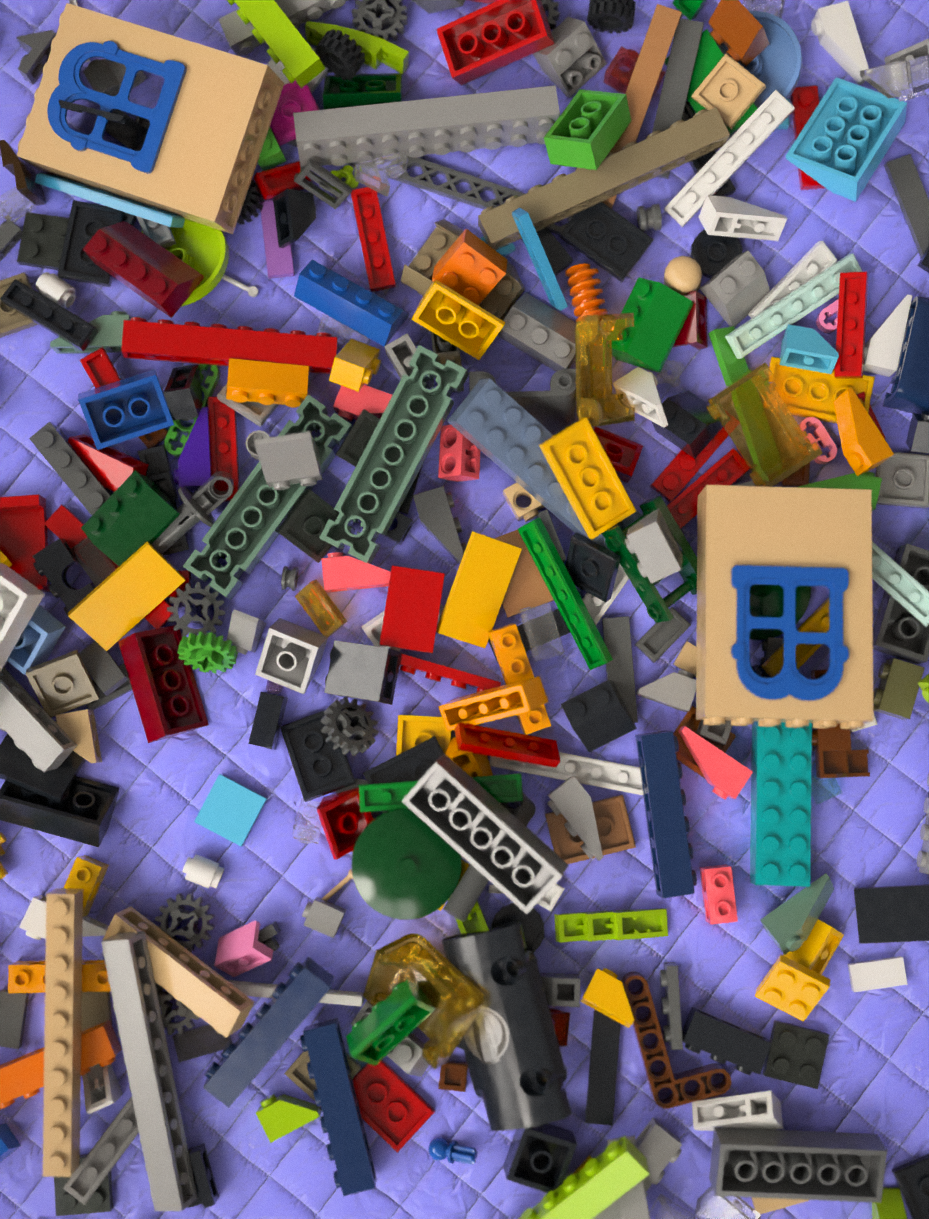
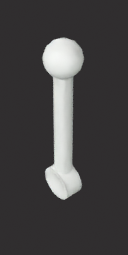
[222,274,258,298]

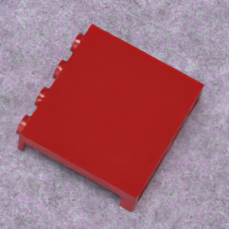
[0,494,50,592]

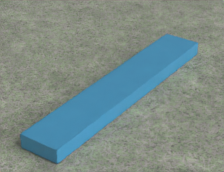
[35,173,185,228]

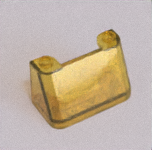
[575,313,635,426]
[707,362,823,487]
[363,933,484,1070]

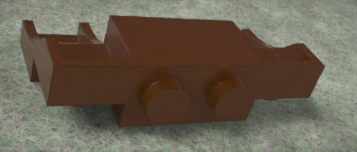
[811,670,870,778]

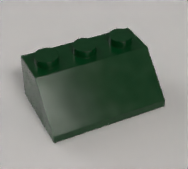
[323,73,402,110]
[81,470,180,566]

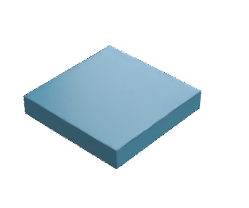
[194,774,267,847]

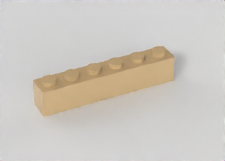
[103,906,255,1038]

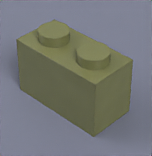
[873,658,925,720]

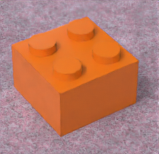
[432,229,508,305]

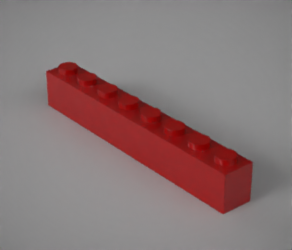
[121,317,337,374]

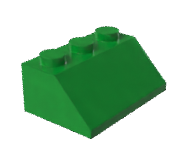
[605,277,694,373]
[346,979,436,1066]

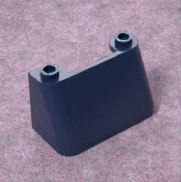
[883,296,929,414]

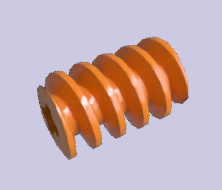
[565,263,607,323]

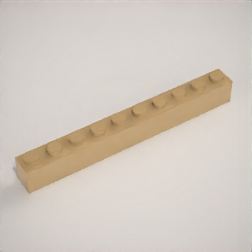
[43,888,83,1177]

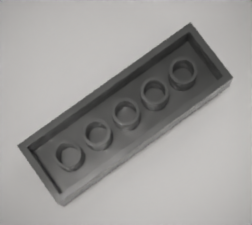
[402,753,568,914]
[709,1127,887,1203]

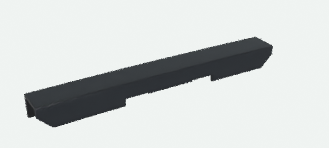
[58,100,127,124]

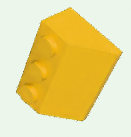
[411,280,505,360]

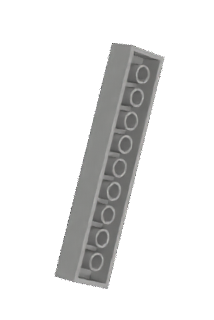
[293,85,560,168]

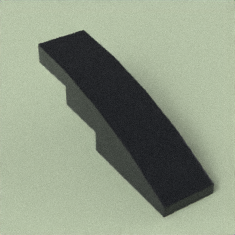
[137,444,189,556]

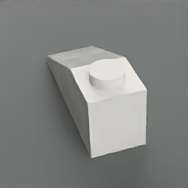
[811,1,870,85]
[699,195,787,241]
[863,294,913,377]
[613,367,668,427]
[19,895,109,940]
[692,1091,783,1131]

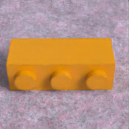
[226,358,309,408]

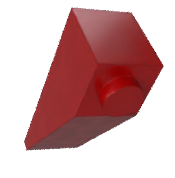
[68,434,148,493]

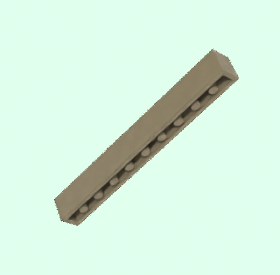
[478,107,730,250]

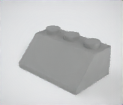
[498,292,592,371]

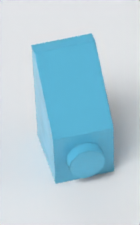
[780,324,839,374]

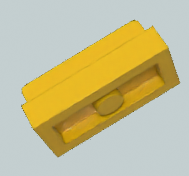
[783,919,844,975]

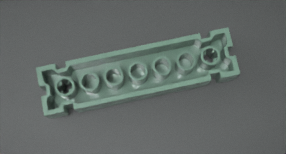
[319,345,469,564]
[183,394,352,600]

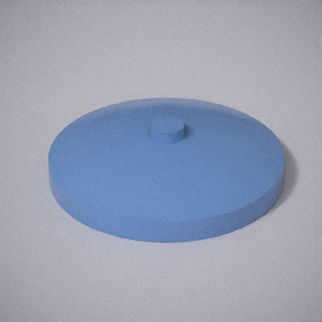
[716,11,802,109]

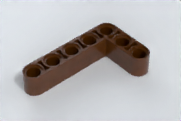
[622,971,732,1109]

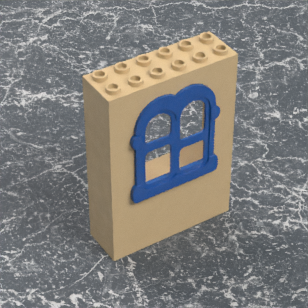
[16,3,284,234]
[696,485,873,729]

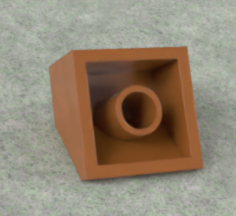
[708,0,769,67]

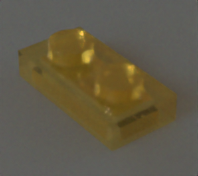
[295,579,348,637]

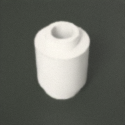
[36,272,76,308]
[182,854,225,889]

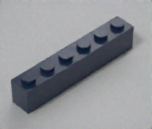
[635,730,697,898]
[203,957,334,1107]
[300,1018,377,1196]

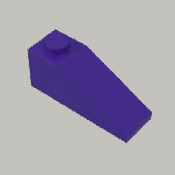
[174,407,212,491]

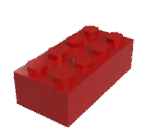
[436,0,555,85]

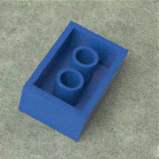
[78,369,174,450]

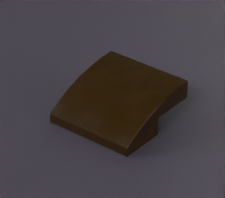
[0,140,46,206]

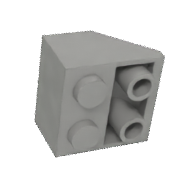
[533,17,607,97]

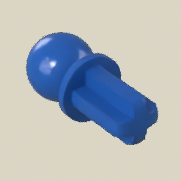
[428,1138,478,1165]

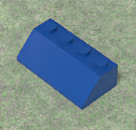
[294,260,409,346]

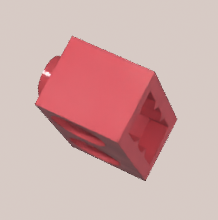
[438,424,480,482]
[699,864,738,924]

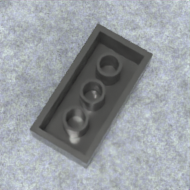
[873,544,929,664]

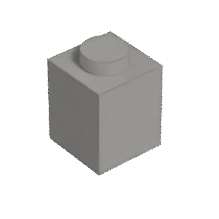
[302,897,346,938]

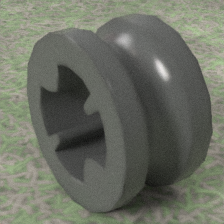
[281,566,298,591]

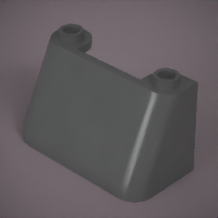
[469,369,577,435]

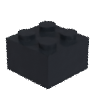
[503,1123,577,1193]

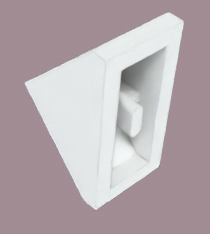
[82,1064,123,1114]

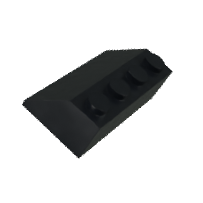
[0,776,119,847]

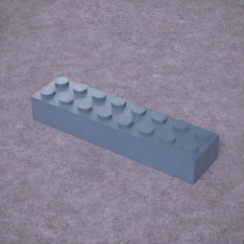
[447,379,642,552]

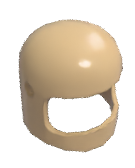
[664,256,702,295]

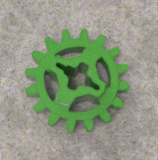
[178,631,238,673]

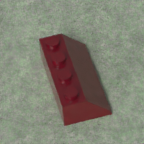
[83,221,204,318]
[118,625,209,743]

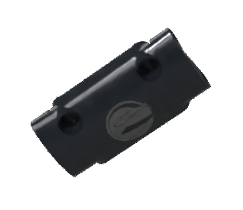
[441,922,572,1131]

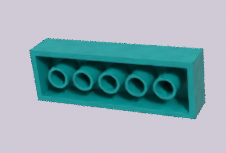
[750,721,812,887]

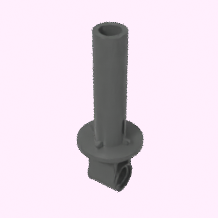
[151,471,234,555]
[444,793,536,922]

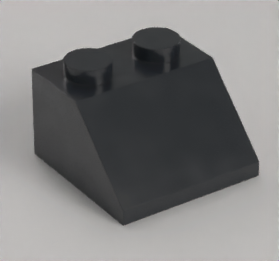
[652,391,729,459]
[561,680,637,752]

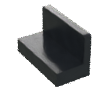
[248,692,288,750]
[187,1144,219,1208]

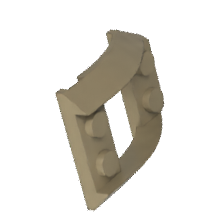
[401,219,525,321]

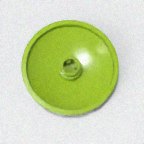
[142,218,229,306]

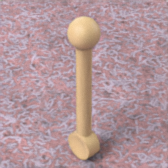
[322,869,353,901]

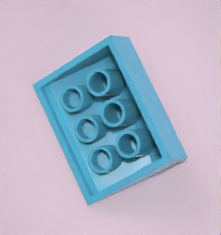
[786,77,907,202]

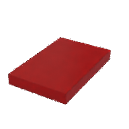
[379,565,445,653]
[352,1059,435,1153]

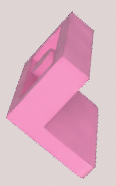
[214,920,273,977]

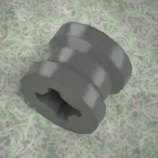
[637,204,662,232]

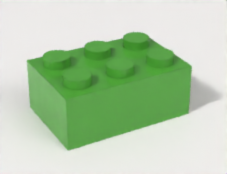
[544,89,631,170]

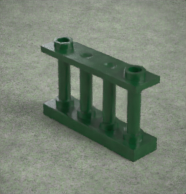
[602,496,697,623]

